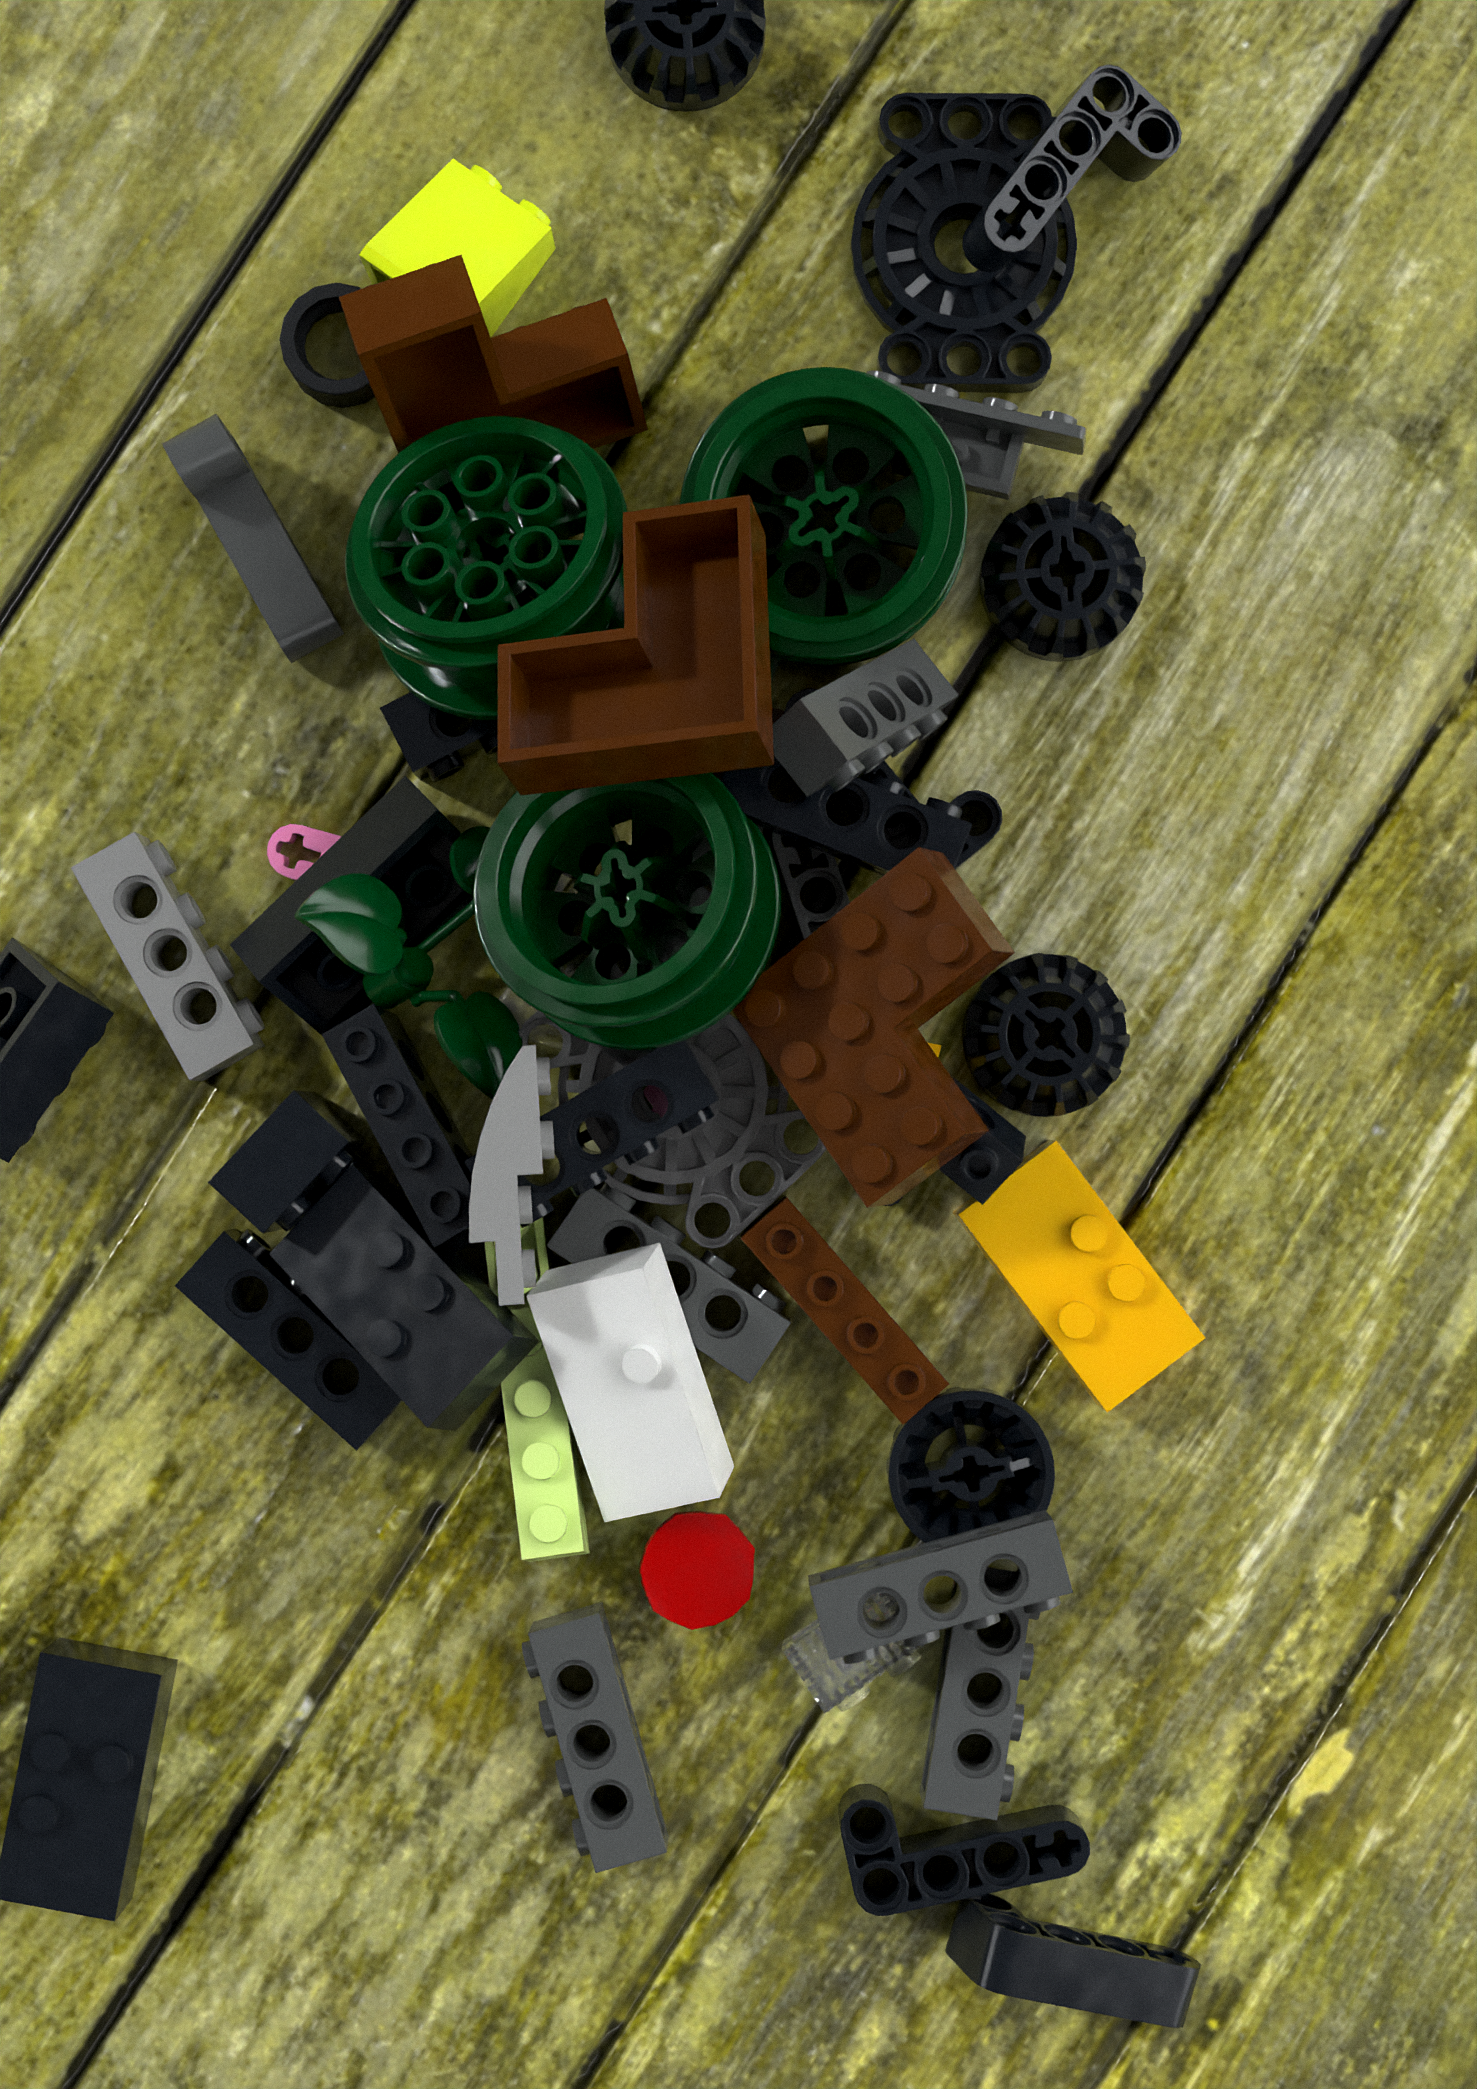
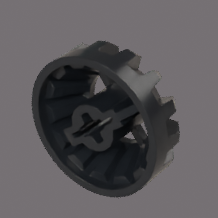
[604,0,766,112]
[979,492,1146,662]
[962,953,1130,1117]
[886,1387,1055,1543]

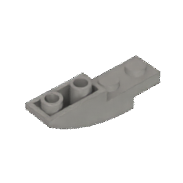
[469,1045,555,1306]

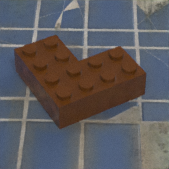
[339,255,648,454]
[497,495,774,796]
[732,847,1015,1208]

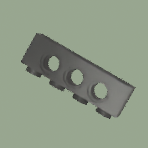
[772,639,959,797]
[547,1183,791,1384]
[808,1510,1073,1664]
[919,1559,1040,1820]
[522,1602,669,1873]

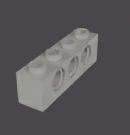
[71,832,265,1081]

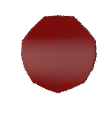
[638,1511,755,1630]

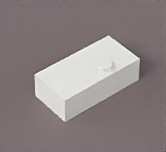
[526,1243,734,1522]

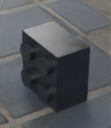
[208,1090,367,1234]

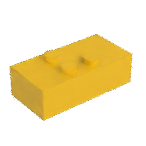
[952,1140,1205,1413]

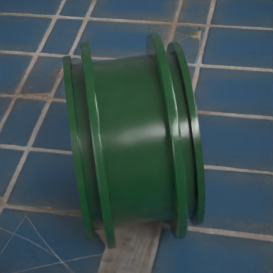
[680,367,968,666]
[345,416,628,720]
[473,773,781,1050]

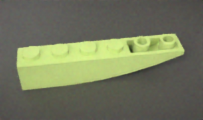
[484,1216,590,1562]

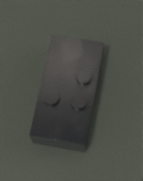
[270,1164,540,1431]
[0,1637,178,1922]

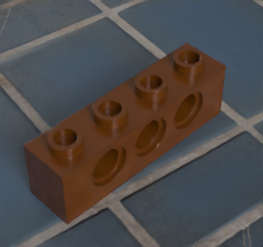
[740,1196,949,1425]

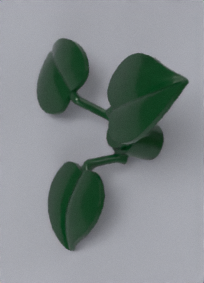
[294,826,522,1100]

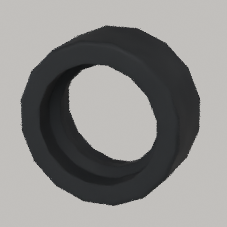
[279,283,375,408]

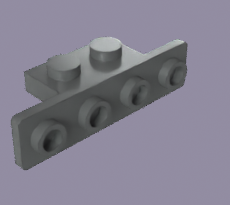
[866,370,1086,500]

